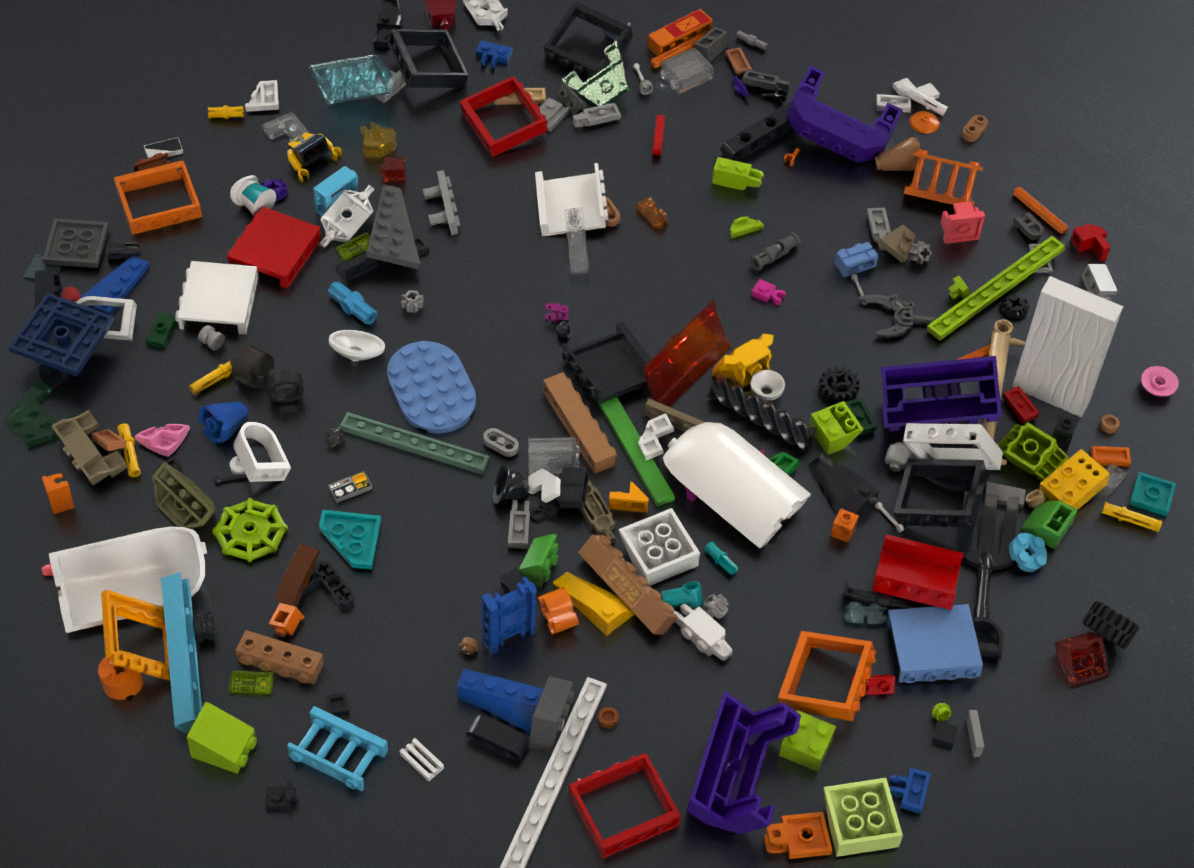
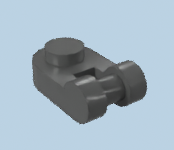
[1013,212,1044,240]

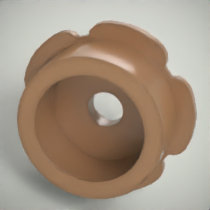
[459,637,478,655]

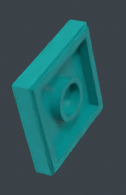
[1129,472,1176,517]

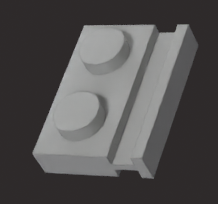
[529,98,569,132]

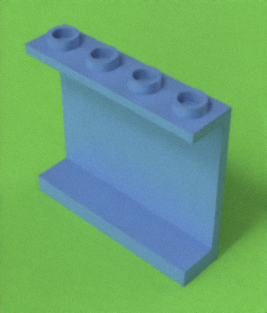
[886,604,983,683]

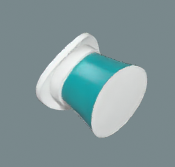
[230,175,276,216]

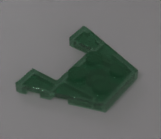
[562,41,629,106]
[3,379,78,447]

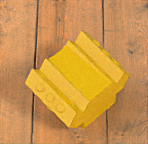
[712,334,774,389]

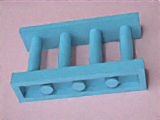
[287,706,388,791]

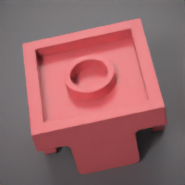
[941,202,985,244]

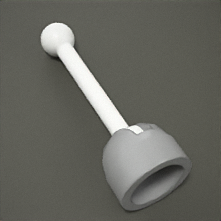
[633,63,653,95]

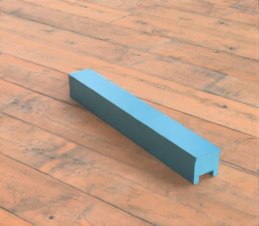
[161,572,202,734]

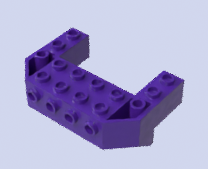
[786,65,903,163]

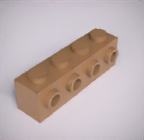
[236,630,324,684]

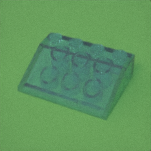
[309,54,394,104]

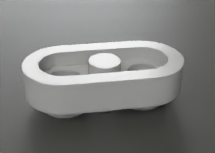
[483,428,519,457]

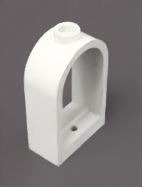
[76,296,137,341]
[234,422,291,482]

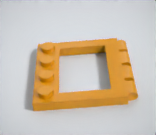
[101,589,170,681]

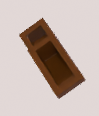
[274,543,320,607]

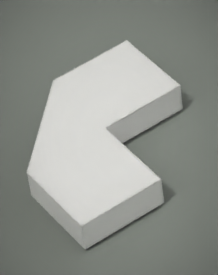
[892,78,940,102]
[638,414,674,461]
[528,468,561,503]

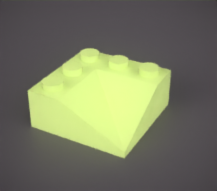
[823,778,903,857]

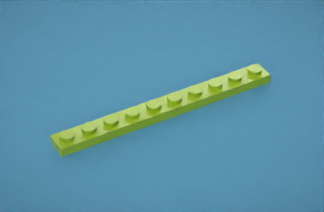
[927,236,1065,341]

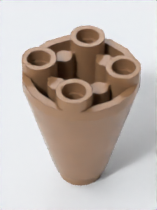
[875,137,924,171]

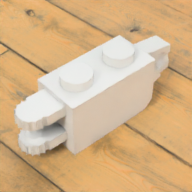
[674,604,733,661]

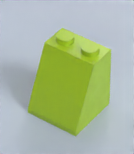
[187,702,257,774]

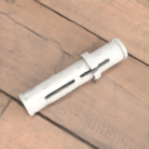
[898,82,948,116]

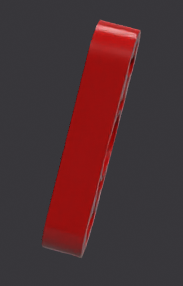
[653,115,665,156]

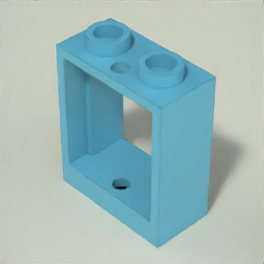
[313,166,359,217]

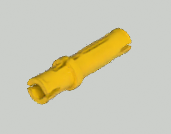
[189,356,243,396]
[117,424,141,477]
[1101,501,1162,532]

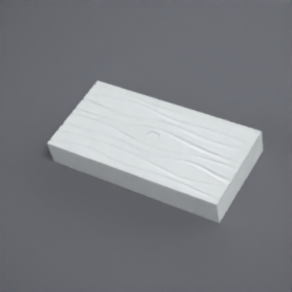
[1012,276,1123,418]

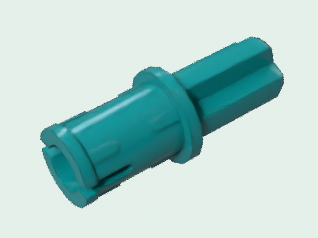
[704,541,738,575]

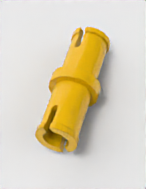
[208,105,244,119]

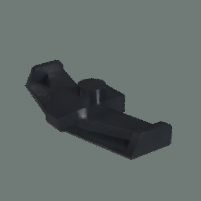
[373,0,403,48]
[843,582,924,609]

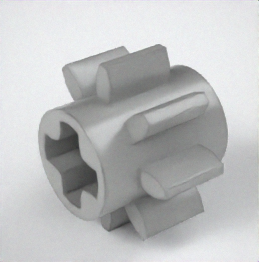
[909,241,932,264]
[401,290,424,313]
[703,594,729,619]

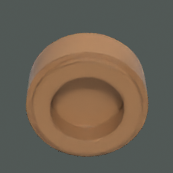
[1099,415,1120,434]

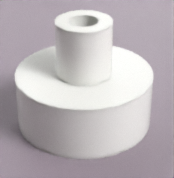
[230,456,246,475]

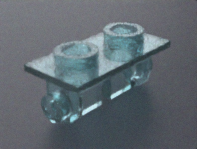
[844,602,887,625]

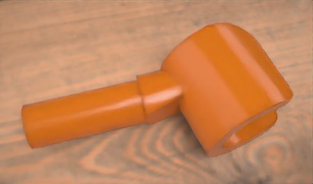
[784,148,799,166]

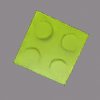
[779,710,836,772]

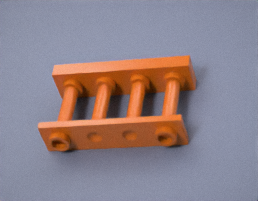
[904,149,983,207]

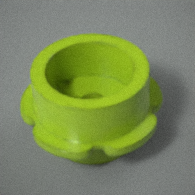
[932,703,952,722]

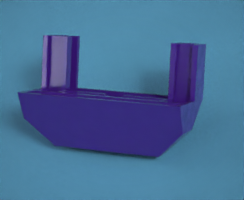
[881,356,1002,431]
[686,691,801,834]

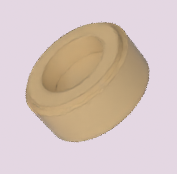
[1025,490,1046,508]

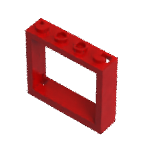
[459,76,548,157]
[569,753,681,859]

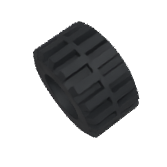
[1082,601,1139,649]

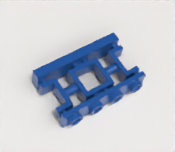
[481,577,537,655]

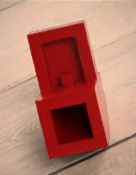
[1070,224,1111,261]

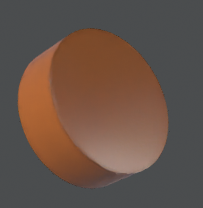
[598,707,619,729]

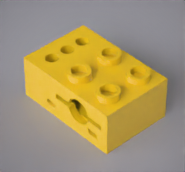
[1039,449,1110,510]

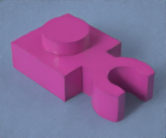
[751,279,786,305]

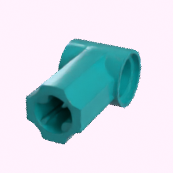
[661,581,703,608]

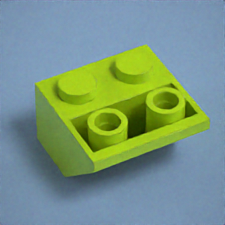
[808,401,863,455]

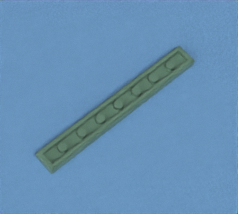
[340,412,490,475]

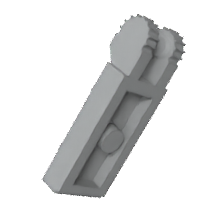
[508,500,530,549]

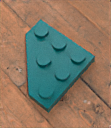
[319,510,381,570]

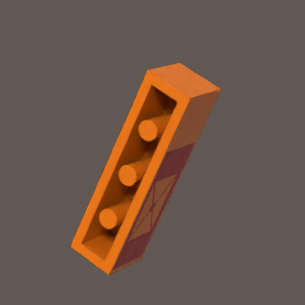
[647,9,713,56]

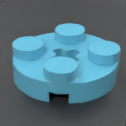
[1009,533,1047,572]

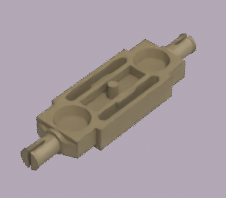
[579,480,616,543]

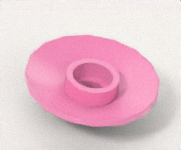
[1141,366,1179,397]

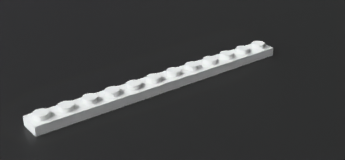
[500,677,607,868]

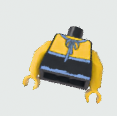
[287,132,342,183]

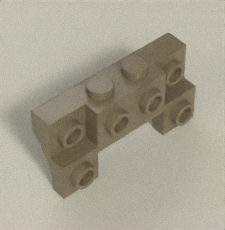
[52,410,129,485]

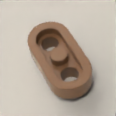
[962,115,988,142]
[604,197,620,226]

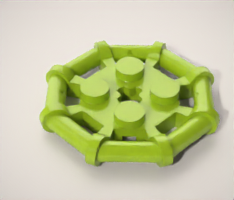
[212,498,288,562]

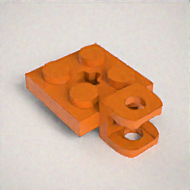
[763,812,833,859]

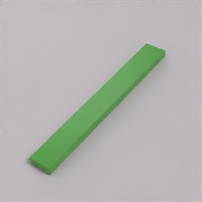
[598,397,675,507]

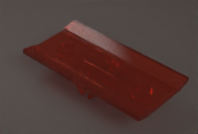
[643,300,732,407]

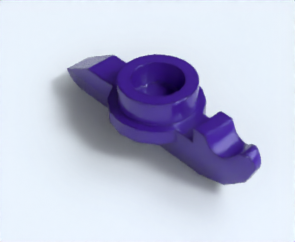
[732,76,750,97]

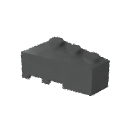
[529,676,575,753]

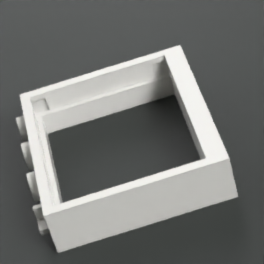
[903,423,1003,470]

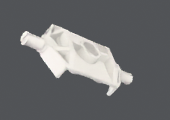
[462,0,508,31]
[319,185,375,248]

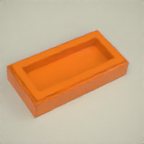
[1090,446,1131,467]

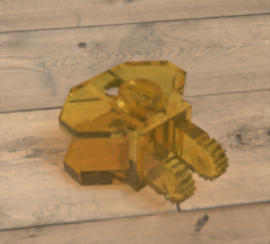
[360,121,397,159]

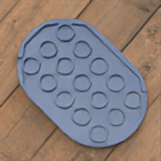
[387,341,476,434]

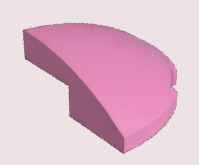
[135,424,190,457]

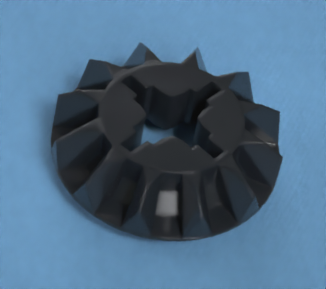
[1000,293,1030,318]

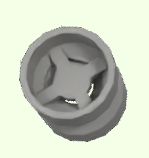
[198,325,225,350]

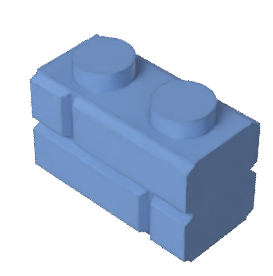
[835,242,878,278]

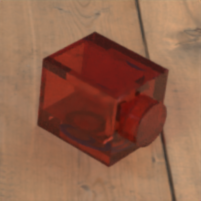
[380,157,406,182]

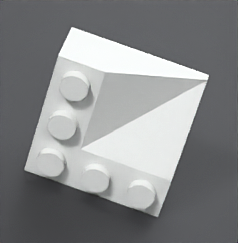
[619,508,700,586]

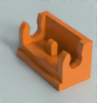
[42,473,75,514]

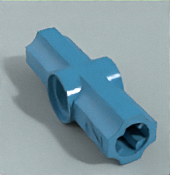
[328,281,377,325]

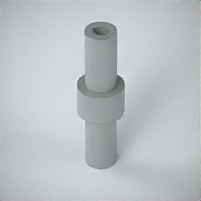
[736,31,768,50]

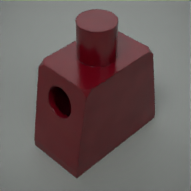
[424,0,456,30]

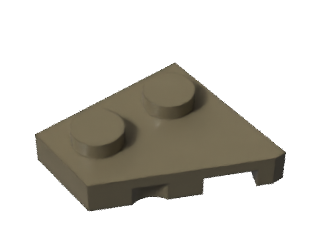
[877,225,916,263]

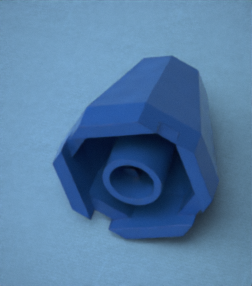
[198,402,248,444]

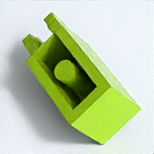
[712,157,764,191]

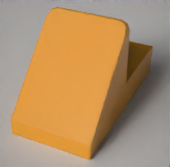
[609,481,649,513]

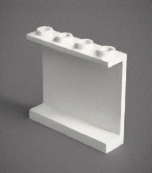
[535,163,609,237]
[175,261,258,335]

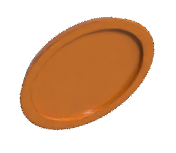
[909,111,940,134]

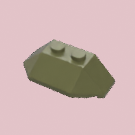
[152,462,215,529]

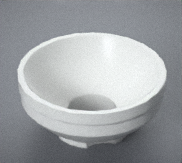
[750,370,785,400]

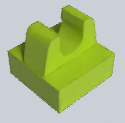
[948,275,970,300]

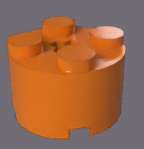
[538,587,579,635]
[98,651,144,700]

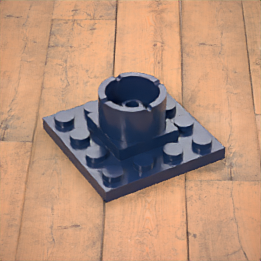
[8,293,115,376]

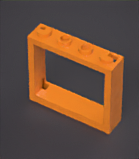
[114,160,202,235]
[778,631,877,721]

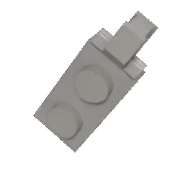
[572,103,621,128]
[867,208,891,250]

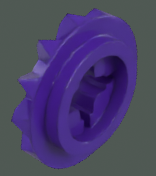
[261,178,288,201]

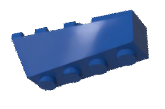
[457,668,544,736]

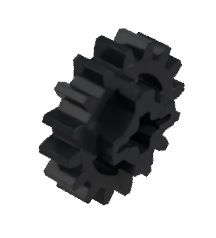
[819,366,860,403]

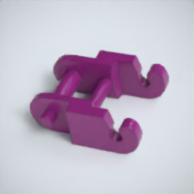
[545,303,569,322]

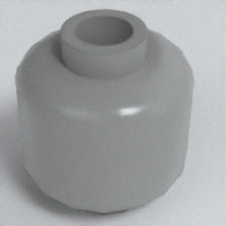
[885,442,913,472]

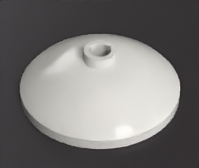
[329,330,385,361]

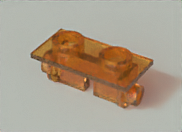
[636,194,669,229]

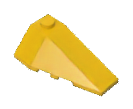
[552,572,635,636]

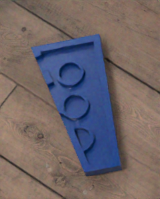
[81,256,149,315]

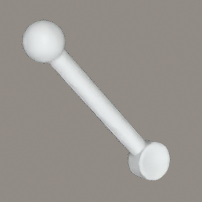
[875,502,904,532]

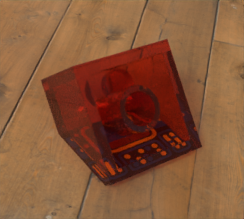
[1054,632,1109,686]

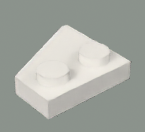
[245,80,279,112]

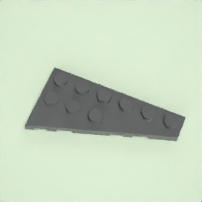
[366,184,420,269]

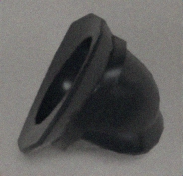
[493,463,529,504]

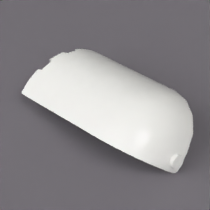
[663,422,811,548]
[49,527,207,633]

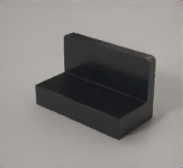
[335,251,377,282]

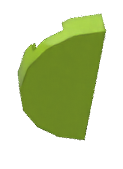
[730,216,764,239]

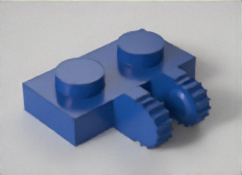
[476,40,513,68]
[889,767,931,814]

